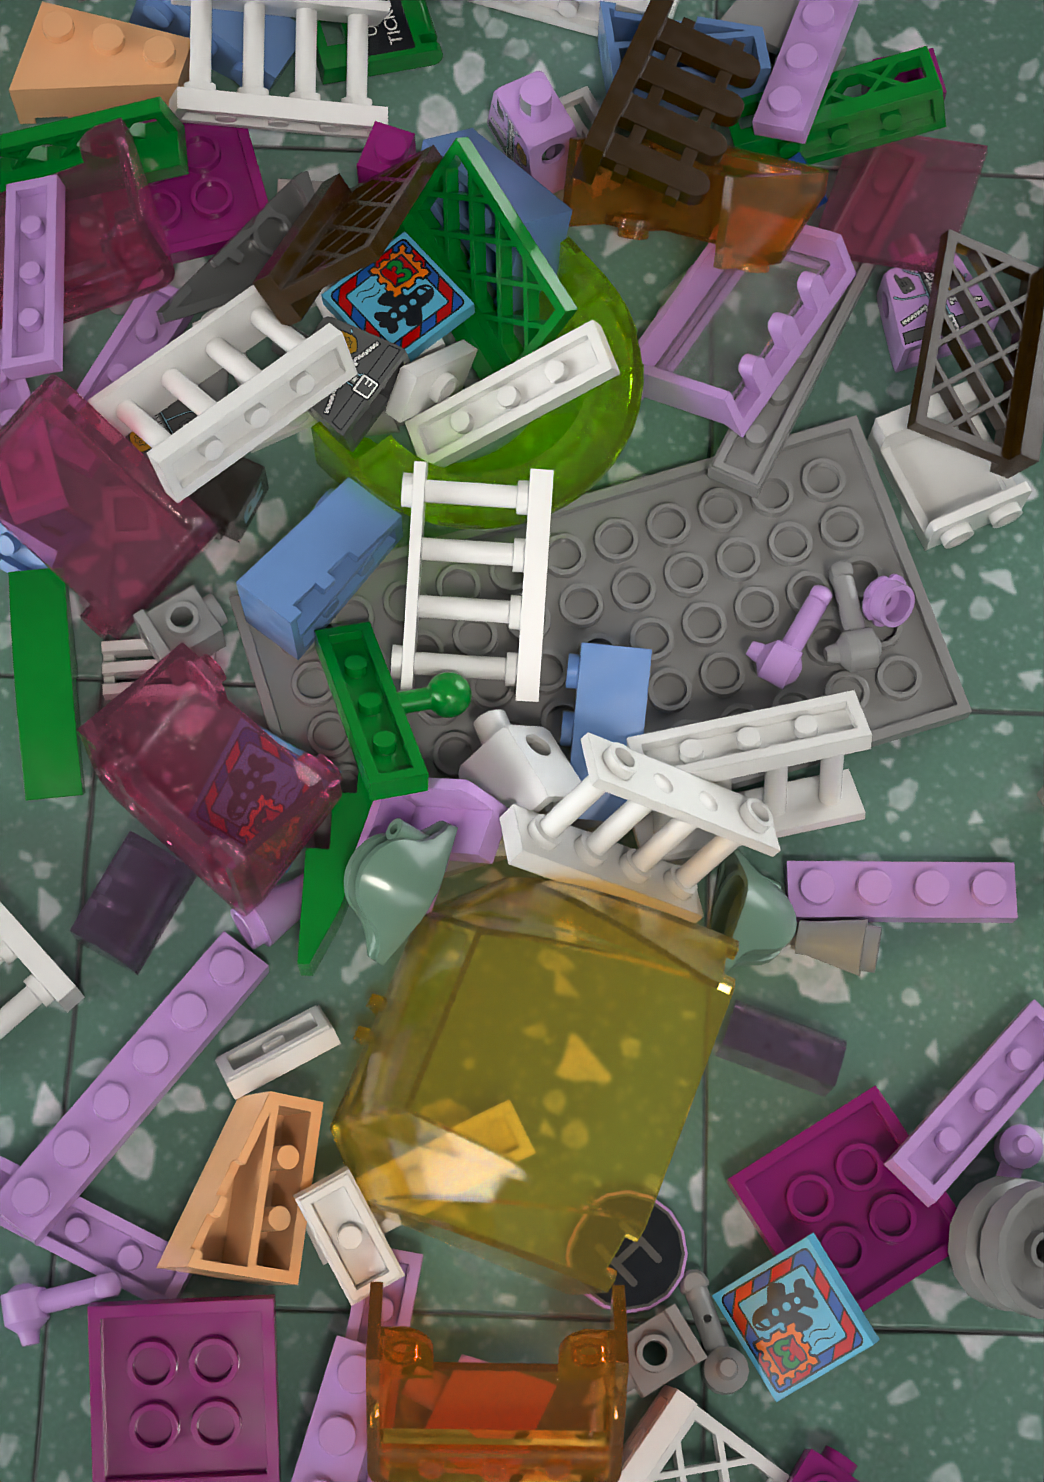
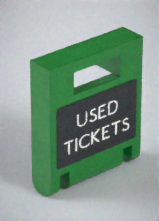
[316,0,443,85]

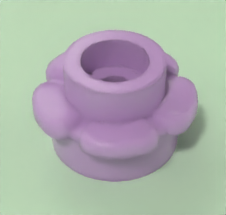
[862,574,915,627]

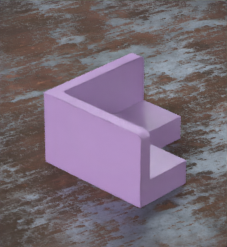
[356,778,509,915]

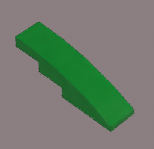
[8,567,86,801]
[297,769,373,976]

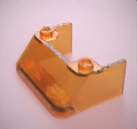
[563,136,829,273]
[366,1282,629,1482]

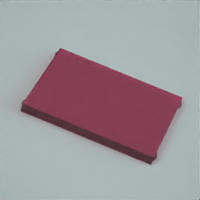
[818,135,988,274]

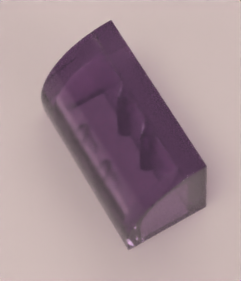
[70,831,197,975]
[715,999,847,1097]

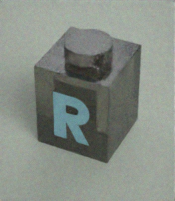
[185,457,269,543]

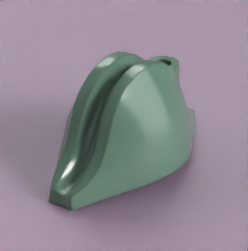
[344,818,458,966]
[708,848,797,977]

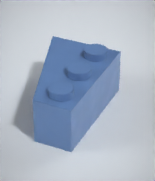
[129,0,296,92]
[598,1,771,117]
[421,128,573,312]
[236,477,403,660]
[560,642,652,821]

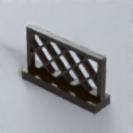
[252,145,442,326]
[907,229,1044,479]

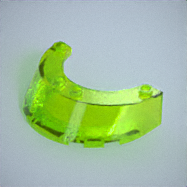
[311,236,644,530]

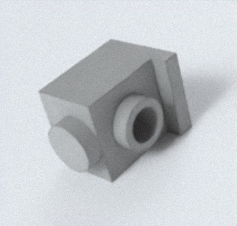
[133,585,228,680]
[607,1304,708,1398]

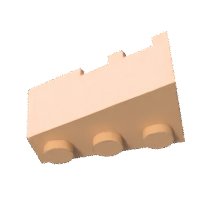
[9,1,190,124]
[156,1091,324,1286]

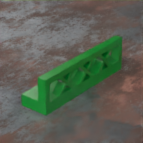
[728,46,946,180]
[0,96,189,218]

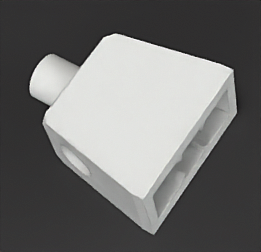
[458,709,581,856]

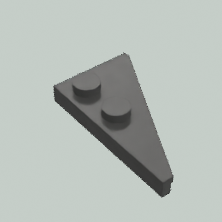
[156,171,315,325]

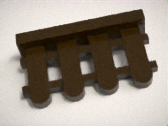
[571,0,761,208]

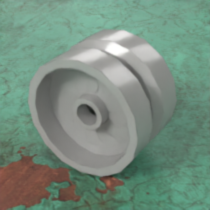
[948,1176,1044,1319]

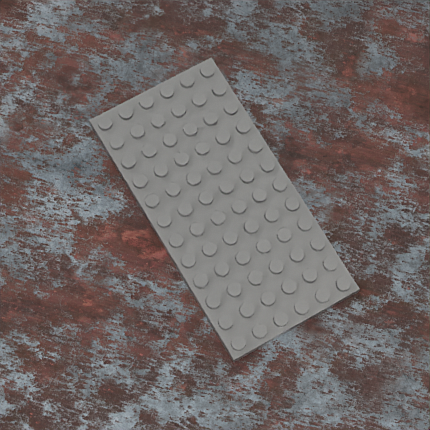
[229,415,972,907]

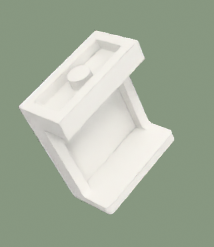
[867,381,1032,551]

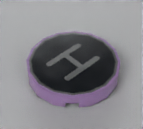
[568,1191,688,1314]

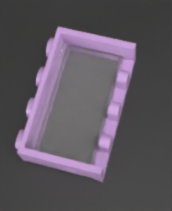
[620,206,857,438]

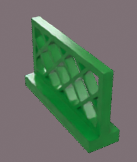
[393,137,578,380]

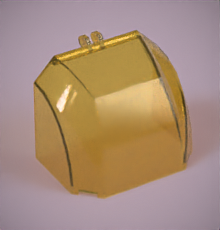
[330,876,739,1295]

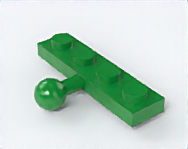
[315,621,472,801]

